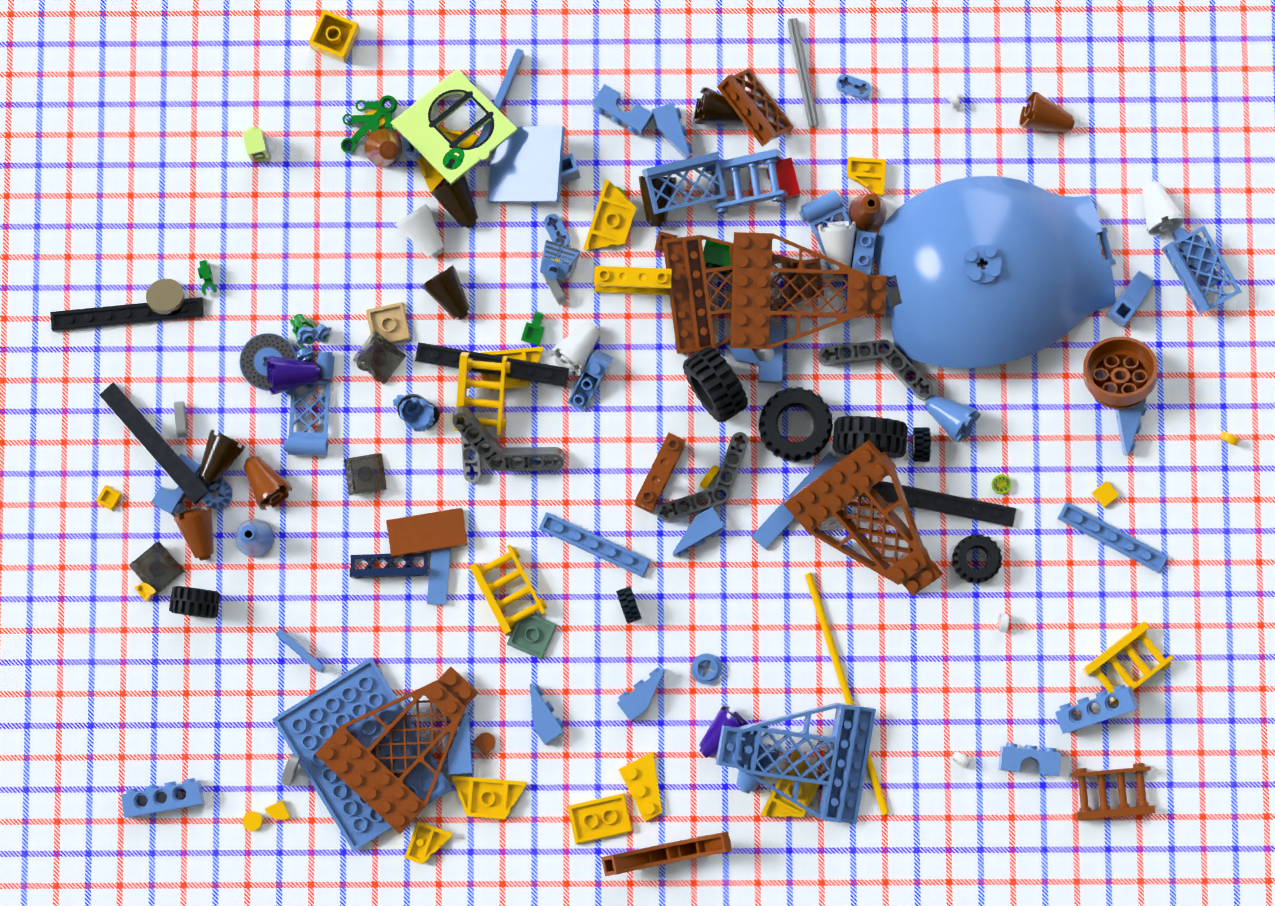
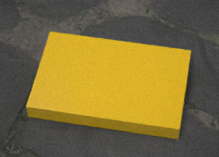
[567,793,633,844]

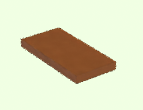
[386,508,468,558]

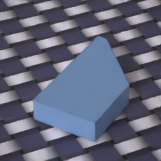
[725,342,760,365]

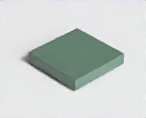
[506,609,557,660]

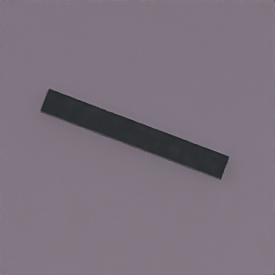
[50,297,205,332]
[415,342,569,388]
[100,382,210,505]
[862,481,1016,527]

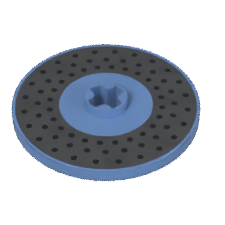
[239,333,297,390]

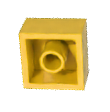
[308,9,360,63]

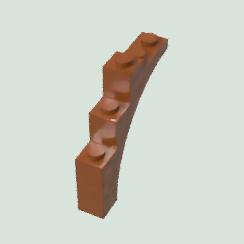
[601,832,732,876]

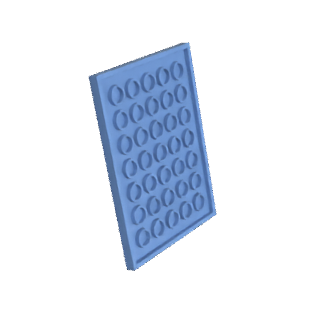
[272,657,453,852]

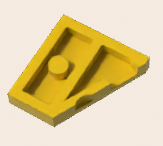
[847,157,886,197]
[404,821,453,864]

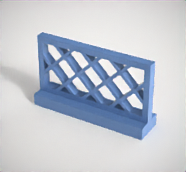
[642,152,727,214]
[1162,226,1242,315]

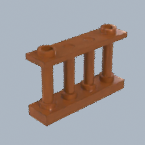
[634,432,686,514]
[1070,763,1155,820]

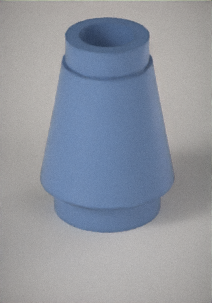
[316,352,335,380]

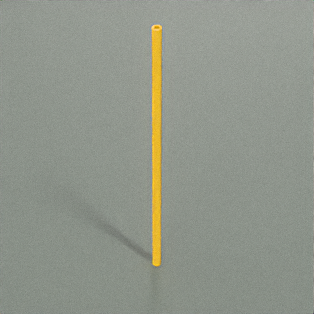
[805,572,889,815]

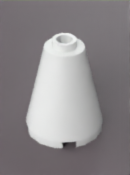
[1142,181,1184,236]
[396,203,444,258]
[818,221,856,270]
[550,322,600,376]

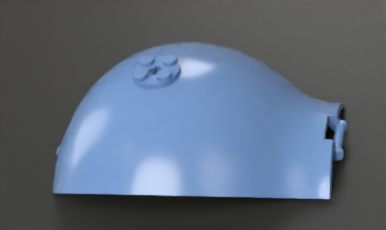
[873,176,1116,368]

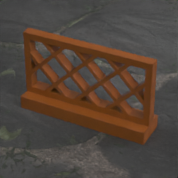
[717,68,794,147]

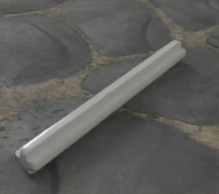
[787,18,819,128]

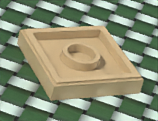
[366,302,411,348]

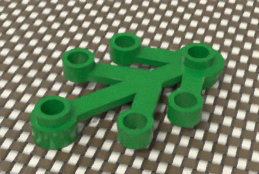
[341,95,397,154]

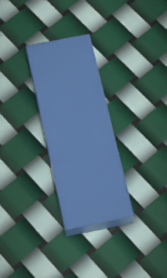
[427,548,451,605]
[275,629,325,672]

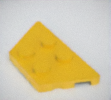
[416,126,479,192]
[583,179,637,250]
[480,347,543,391]
[760,750,820,817]
[452,775,527,819]

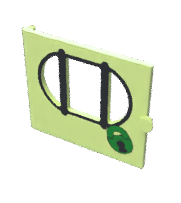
[390,69,518,185]

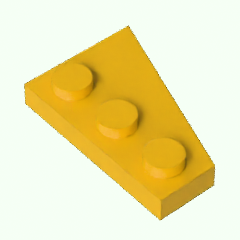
[618,752,662,821]

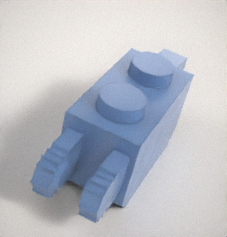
[1172,227,1220,287]

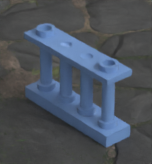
[705,149,788,213]

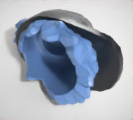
[393,393,440,432]

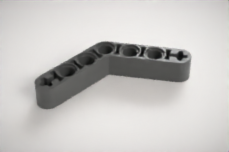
[818,340,933,400]
[452,406,564,471]
[657,432,748,522]

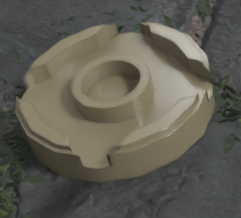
[146,278,185,314]

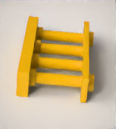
[594,266,672,295]
[454,352,511,435]
[469,544,547,635]
[1082,621,1174,706]

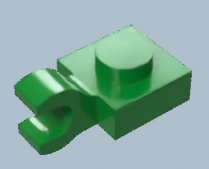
[197,260,217,296]
[521,311,545,346]

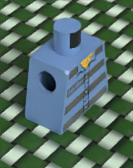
[540,240,580,280]

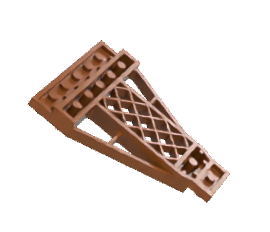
[730,232,887,349]
[662,235,824,354]
[783,440,943,596]
[315,666,479,834]

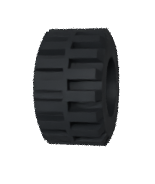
[952,534,1002,584]
[169,586,221,619]

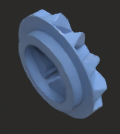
[203,479,232,509]
[691,653,722,684]

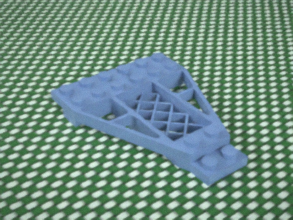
[716,702,876,824]

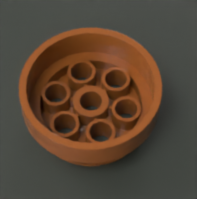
[1083,337,1158,409]

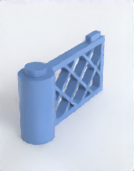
[799,190,856,275]
[284,380,331,456]

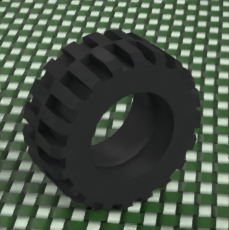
[683,347,748,422]
[759,387,833,462]
[832,416,908,458]

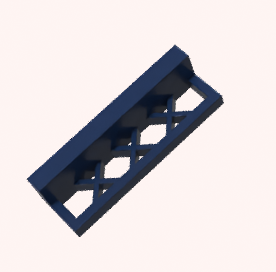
[349,552,428,578]

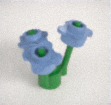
[290,314,331,362]

